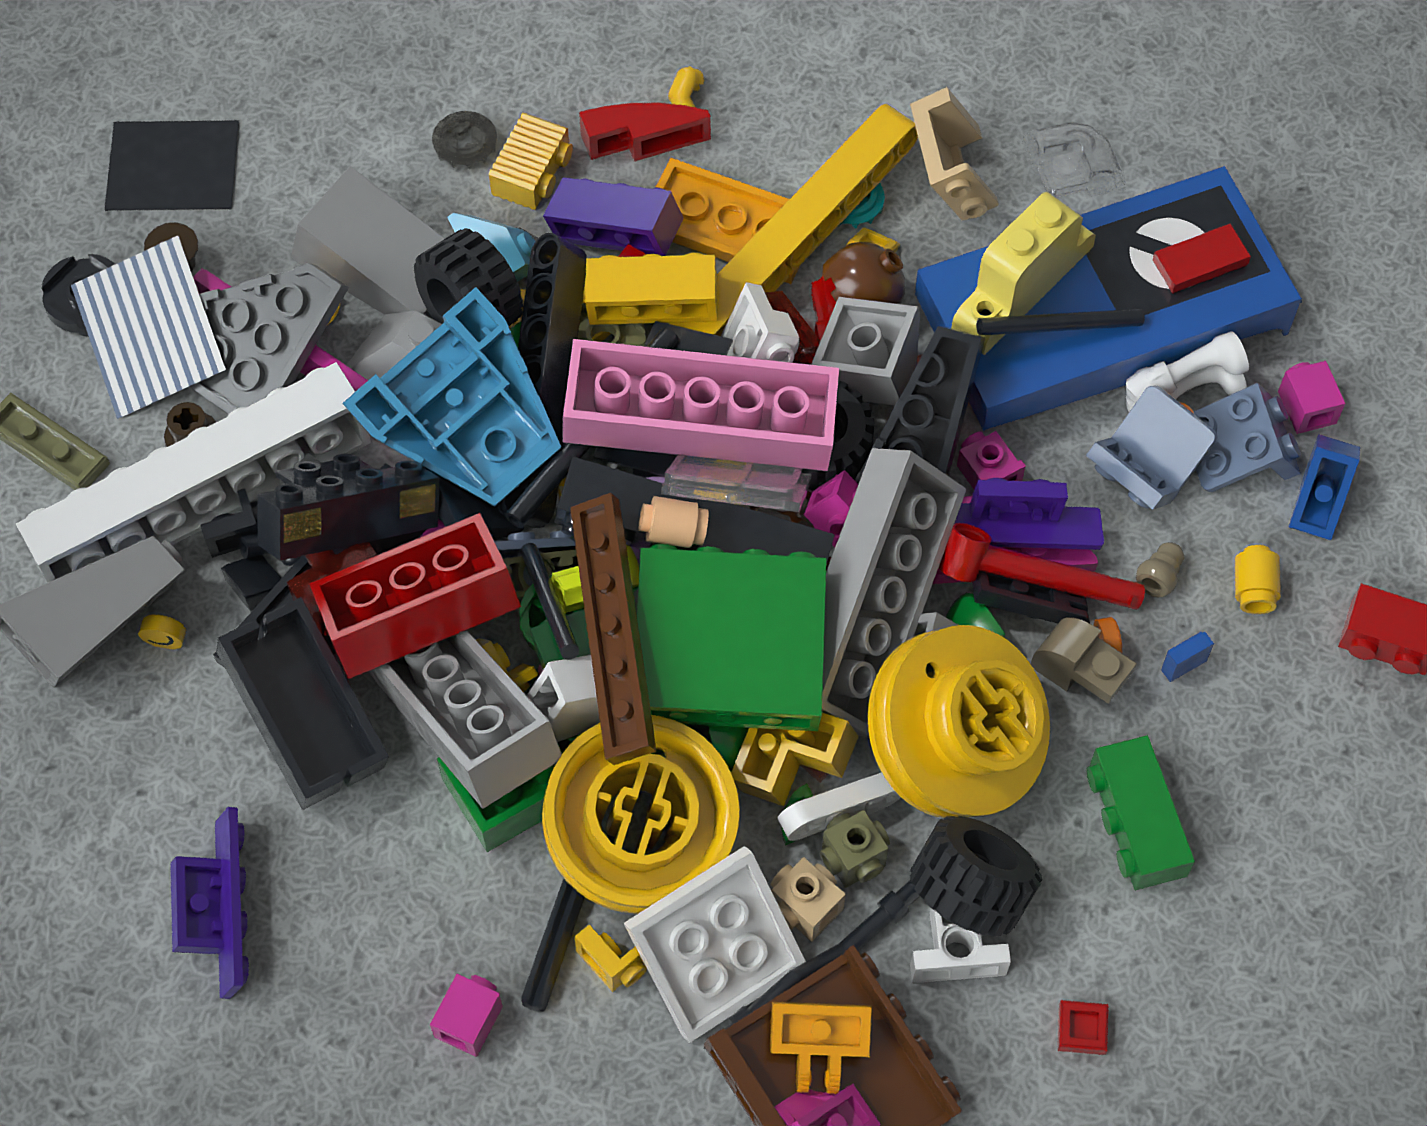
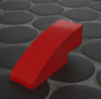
[579,103,711,162]

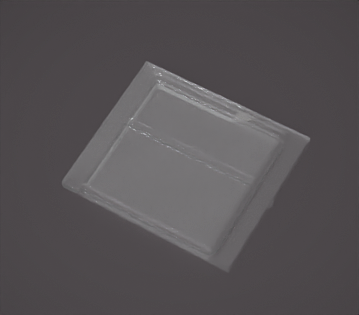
[661,454,812,512]

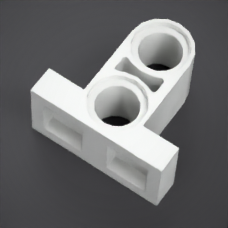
[910,908,1011,983]

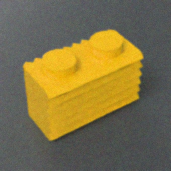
[489,112,573,210]

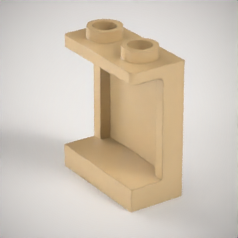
[910,87,999,220]

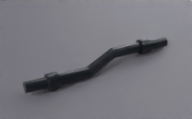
[704,879,920,1054]

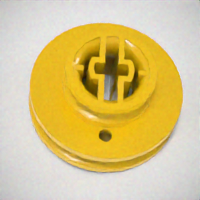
[868,625,1050,818]
[542,715,739,914]

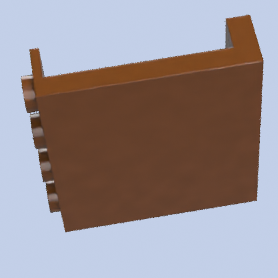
[704,945,962,1126]

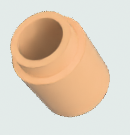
[639,496,709,548]

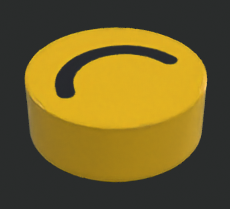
[138,614,187,650]

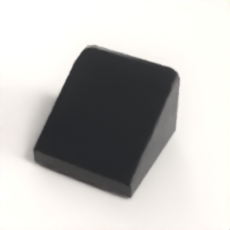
[221,555,281,612]

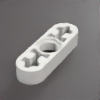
[778,772,901,841]

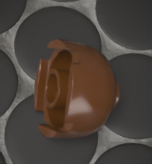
[822,242,905,304]

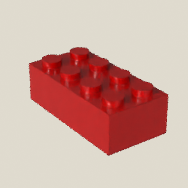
[309,513,521,679]

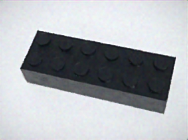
[554,457,835,564]

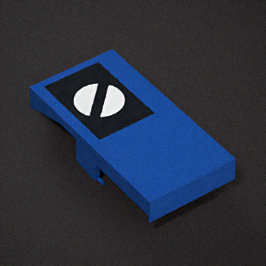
[915,166,1302,431]

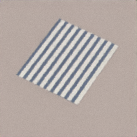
[71,236,226,419]

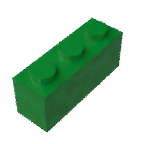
[1086,735,1195,890]

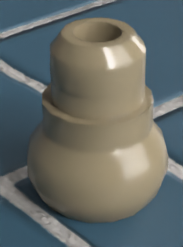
[1136,542,1184,598]

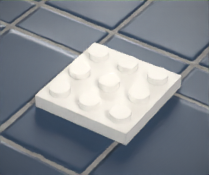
[624,846,806,1043]

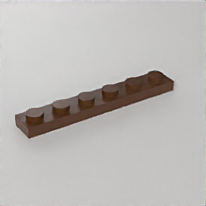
[570,493,657,765]

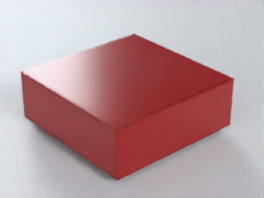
[1057,1000,1109,1055]

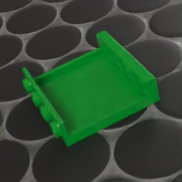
[637,544,826,731]

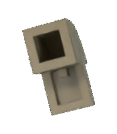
[1031,618,1137,704]

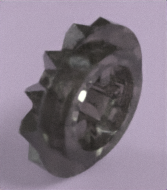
[432,111,497,169]

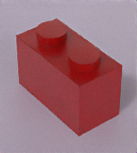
[1338,583,1427,675]

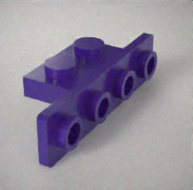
[954,478,1104,550]
[170,807,249,999]

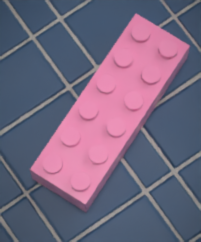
[563,339,839,471]

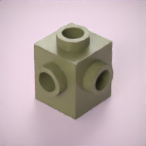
[820,810,890,888]

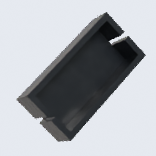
[216,597,389,811]

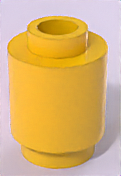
[1235,545,1281,614]

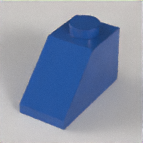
[1289,434,1360,540]

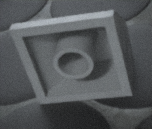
[811,297,920,406]
[346,310,442,380]

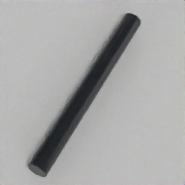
[976,309,1145,336]
[520,543,579,660]

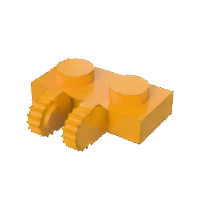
[770,1002,871,1094]

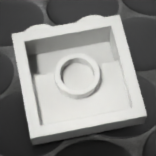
[721,282,799,363]

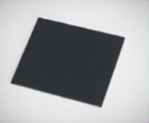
[104,120,239,211]

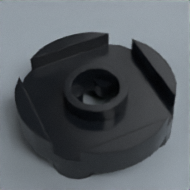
[42,254,115,337]

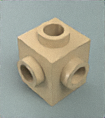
[770,857,846,942]

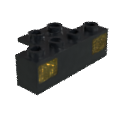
[258,454,439,561]

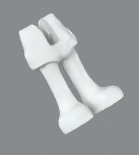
[1126,332,1249,412]

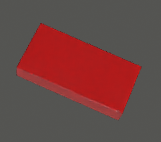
[1152,223,1251,293]

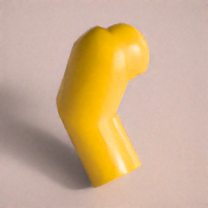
[668,66,704,107]

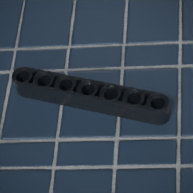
[497,233,587,529]

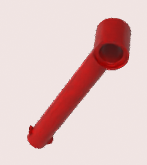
[938,523,1145,610]

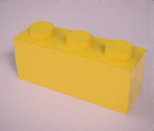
[585,253,717,325]

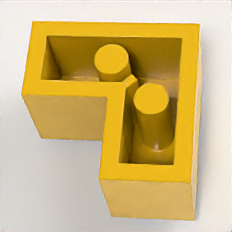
[731,712,859,806]

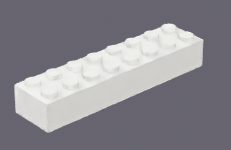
[16,362,371,583]

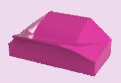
[774,1084,881,1126]

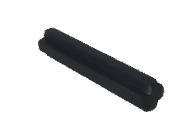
[521,879,585,1012]

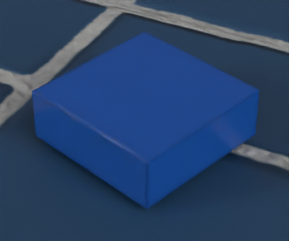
[1161,631,1214,682]

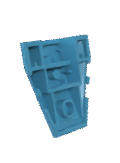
[342,287,561,506]

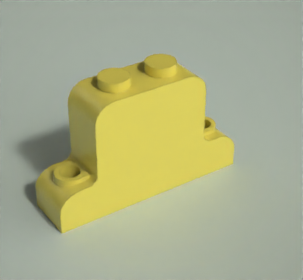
[951,192,1096,355]

